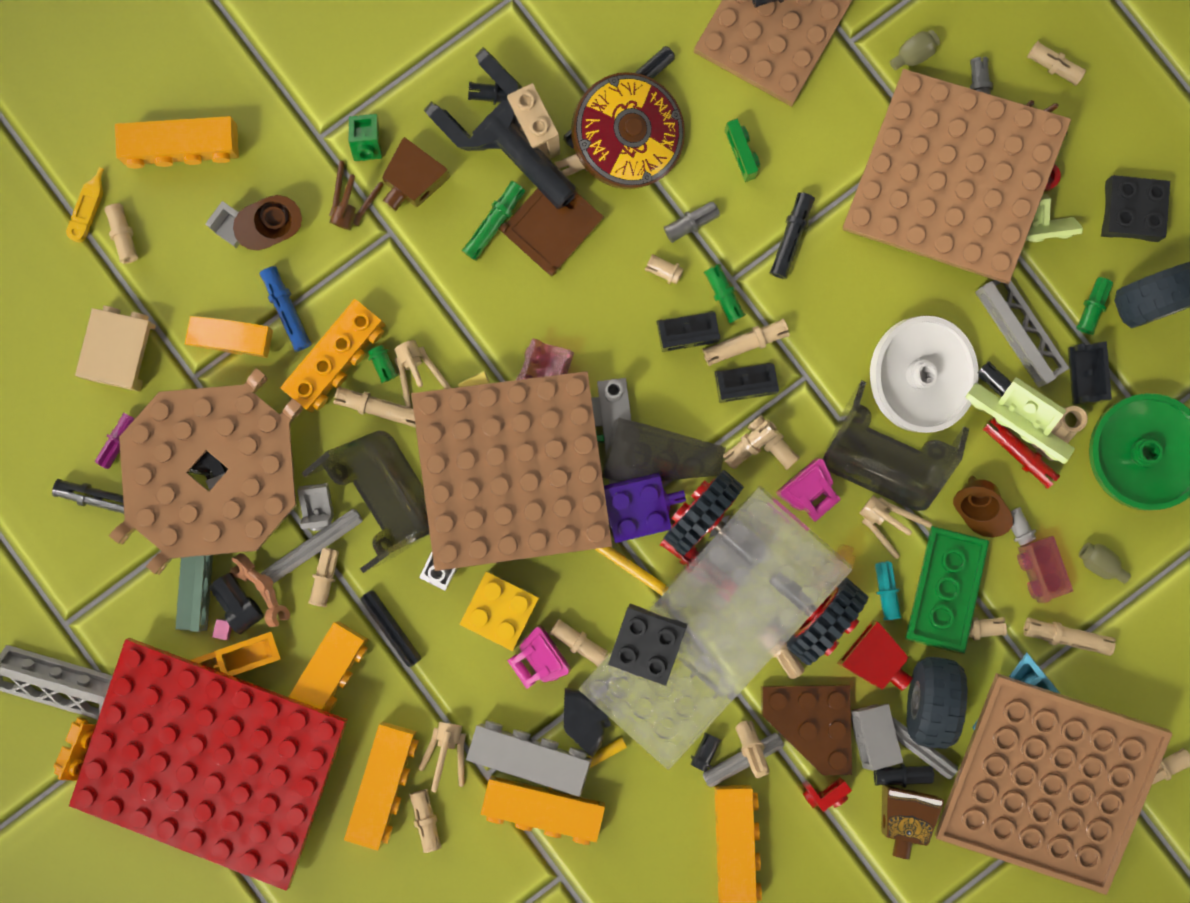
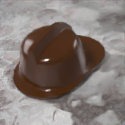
[233,195,302,250]
[953,476,1013,538]

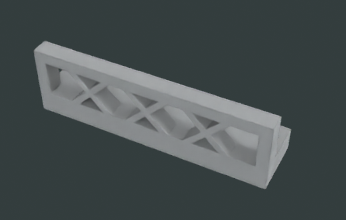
[975,280,1069,388]
[0,645,112,719]

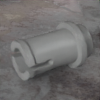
[1011,507,1036,546]

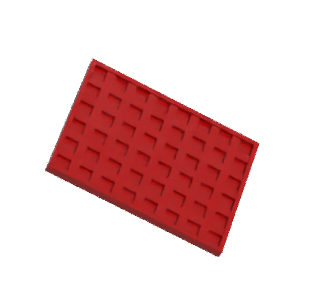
[69,638,348,891]

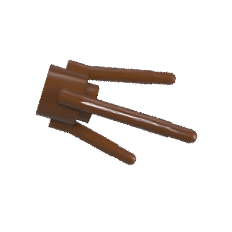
[329,160,383,231]

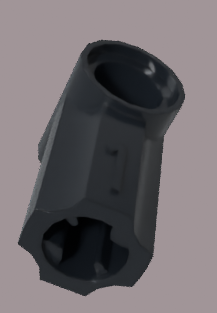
[209,573,264,635]

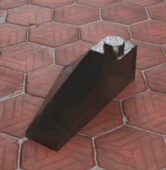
[602,418,726,482]

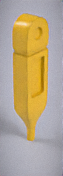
[66,167,104,243]

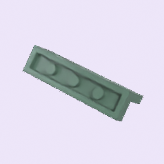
[175,555,213,632]

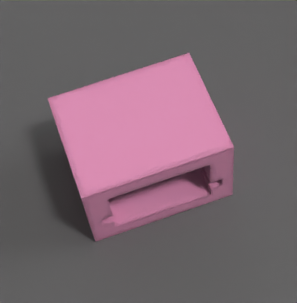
[212,619,232,640]

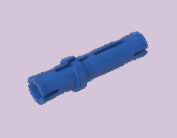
[259,266,312,352]

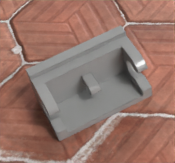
[851,704,903,771]

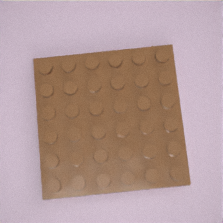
[843,69,1071,284]
[411,371,612,571]
[935,673,1172,895]

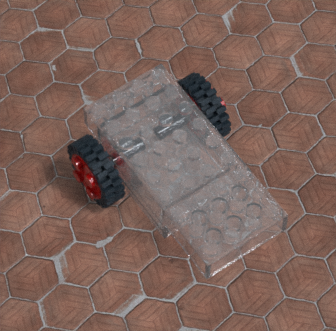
[578,470,869,770]

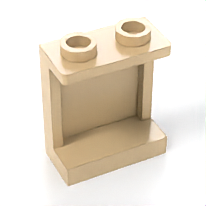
[507,83,560,159]
[75,306,156,392]

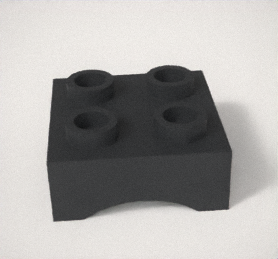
[1101,175,1170,242]
[608,603,688,686]

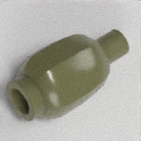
[890,30,940,70]
[1079,542,1131,584]

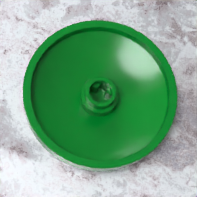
[1089,393,1190,511]

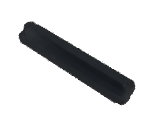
[360,590,421,667]

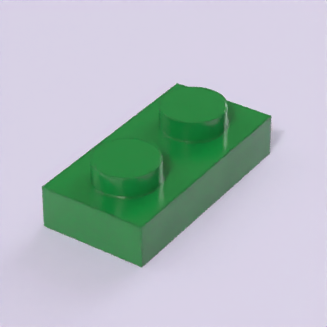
[724,118,760,182]

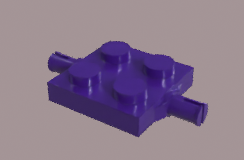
[604,472,686,543]

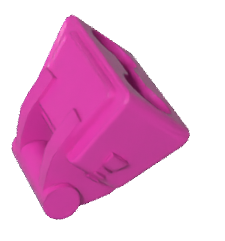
[776,459,841,522]
[507,625,571,689]

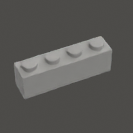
[466,720,592,796]

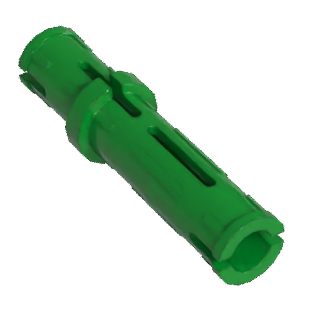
[461,181,526,261]

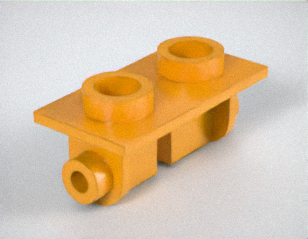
[53,717,96,781]

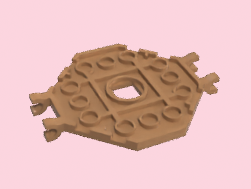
[109,368,304,575]

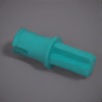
[875,561,902,621]

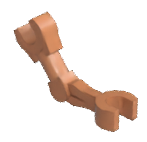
[230,553,290,627]

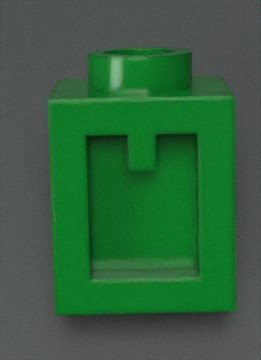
[348,114,382,161]

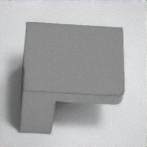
[205,201,240,248]

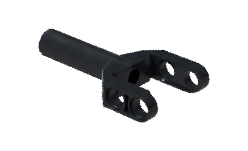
[424,47,578,209]

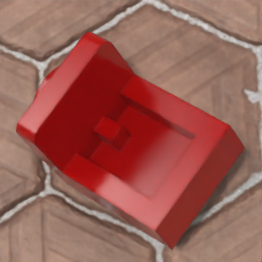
[802,777,852,812]

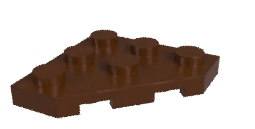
[761,685,852,775]

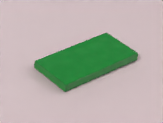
[905,526,990,654]

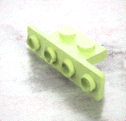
[1026,194,1083,242]
[965,377,1075,464]

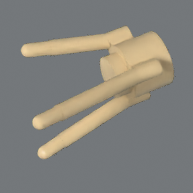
[394,340,451,408]
[859,495,932,559]
[419,722,466,792]

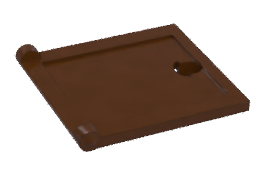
[499,188,605,277]

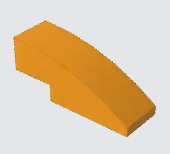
[185,316,273,358]
[191,631,281,676]

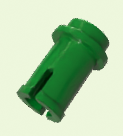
[368,345,398,383]

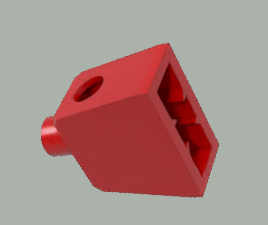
[837,621,913,691]

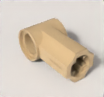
[1032,406,1088,461]

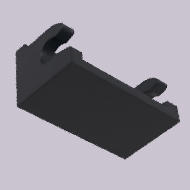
[656,311,720,352]
[1068,341,1112,405]
[714,363,779,403]

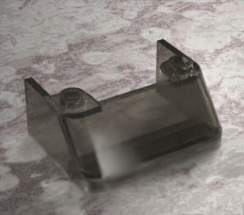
[823,380,969,511]
[302,430,430,573]

